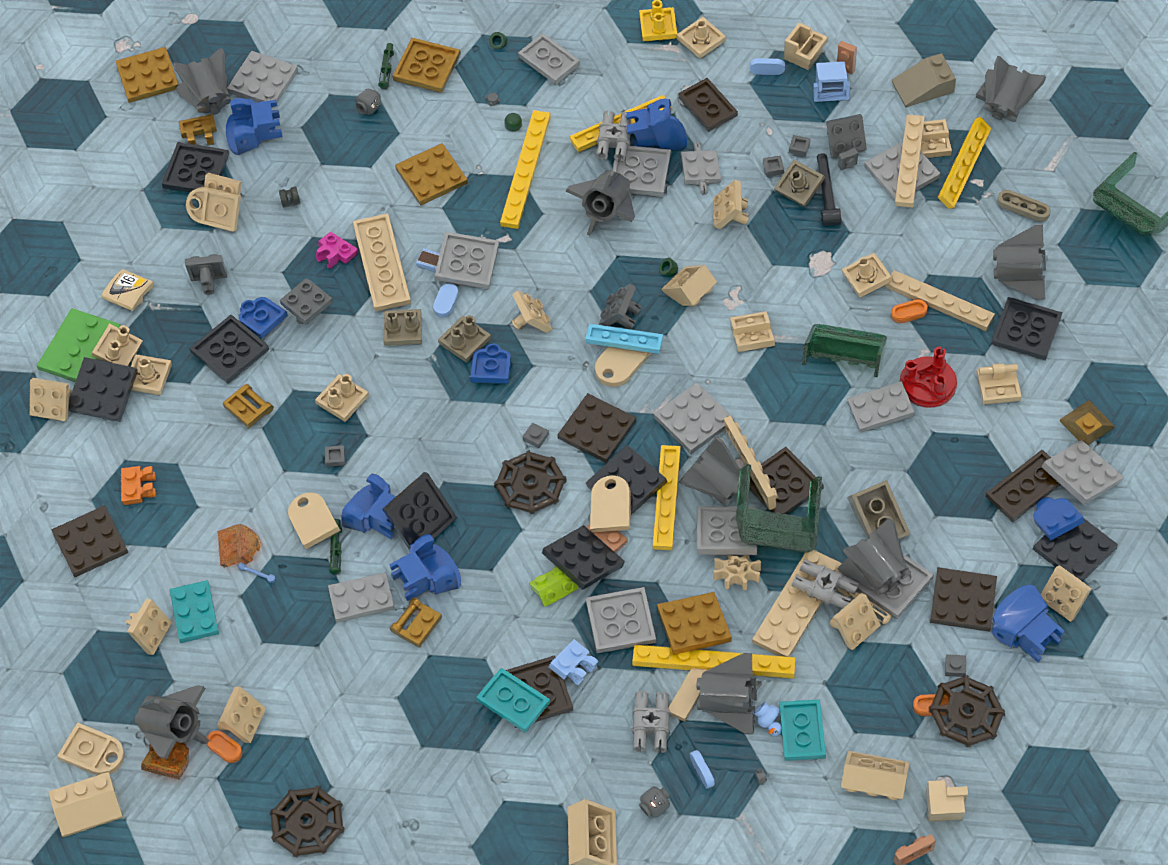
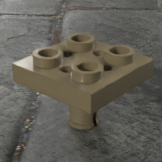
[774,159,825,207]

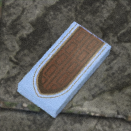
[416,248,440,272]

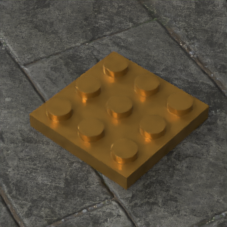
[393,38,461,93]
[115,47,179,103]
[395,143,468,206]
[657,592,732,655]

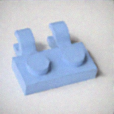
[549,639,598,685]

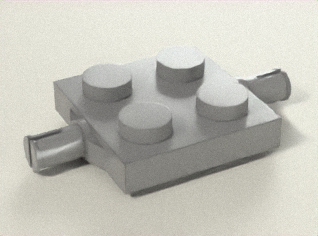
[680,142,721,195]

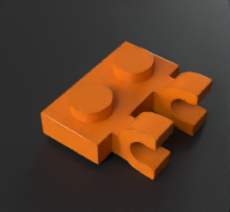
[121,466,156,505]

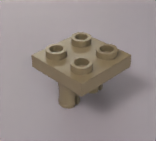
[384,309,422,346]
[438,315,491,363]

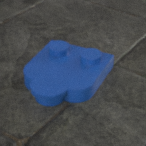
[239,297,288,339]
[470,344,511,383]
[1033,497,1085,540]

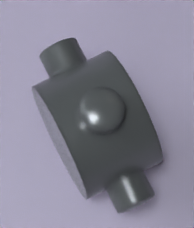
[485,93,500,106]
[754,769,767,785]

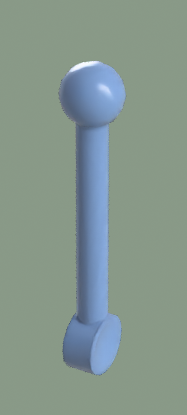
[238,563,275,583]

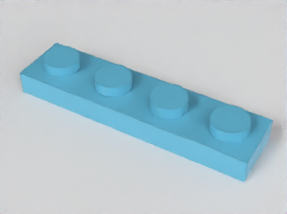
[586,324,663,354]

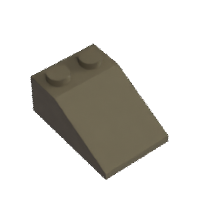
[891,53,956,108]
[847,480,911,539]

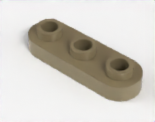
[997,190,1051,222]

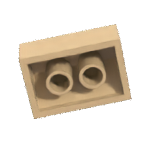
[841,751,910,800]
[48,772,123,837]
[568,799,617,865]

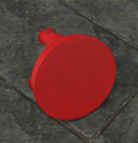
[900,347,957,408]

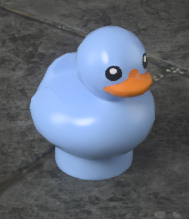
[754,702,782,736]

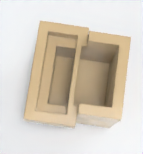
[784,22,828,70]
[926,780,968,822]

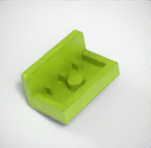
[529,567,578,607]

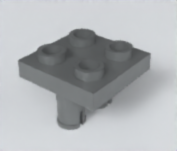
[826,114,867,157]
[185,254,227,295]
[280,278,333,325]
[599,284,641,330]

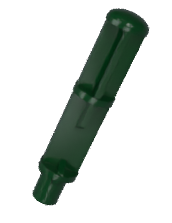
[378,43,394,89]
[329,519,342,575]

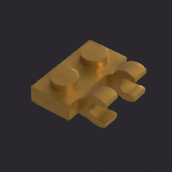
[179,114,217,145]

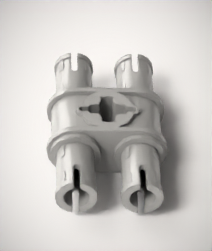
[596,110,631,161]
[791,559,860,609]
[631,691,671,753]

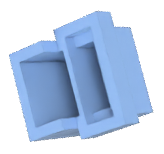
[813,61,850,102]

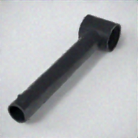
[817,153,842,226]

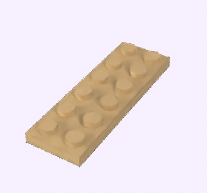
[353,213,411,312]
[752,547,842,657]

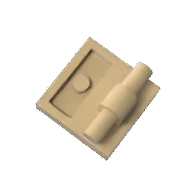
[976,363,1022,405]

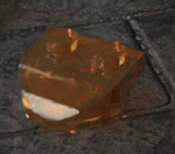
[217,524,261,568]
[141,742,189,780]

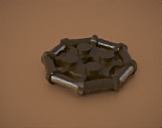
[494,450,567,514]
[929,675,1005,748]
[269,786,345,858]

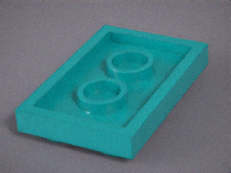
[169,580,219,643]
[476,668,550,733]
[779,699,826,761]

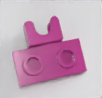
[316,231,358,268]

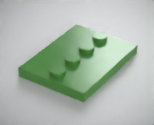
[37,308,121,382]

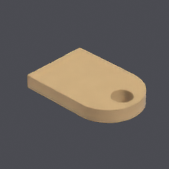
[186,187,241,232]
[595,346,651,387]
[590,476,631,532]
[288,492,340,549]
[57,722,124,775]

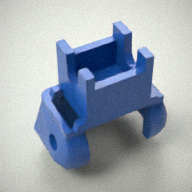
[226,98,283,155]
[626,98,687,150]
[341,473,396,540]
[389,534,461,601]
[992,585,1064,663]

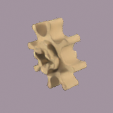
[713,555,761,590]

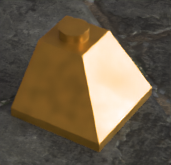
[1060,400,1115,445]

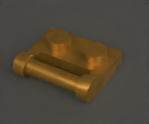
[223,384,274,428]
[389,597,442,648]

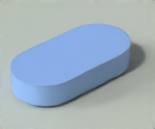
[750,58,785,75]
[433,284,458,317]
[690,750,715,789]

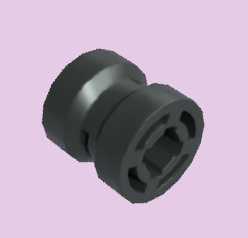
[279,186,300,208]

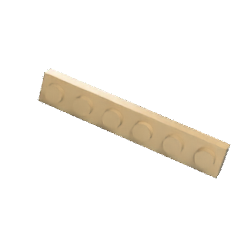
[895,114,925,208]
[885,270,995,331]
[724,416,778,510]

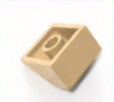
[661,265,717,306]

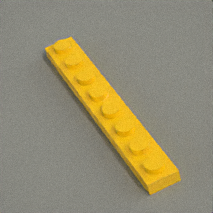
[500,110,551,229]
[632,645,796,679]

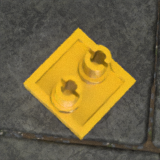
[639,0,677,41]

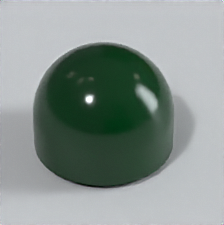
[489,32,507,49]
[504,113,522,131]
[659,258,678,277]

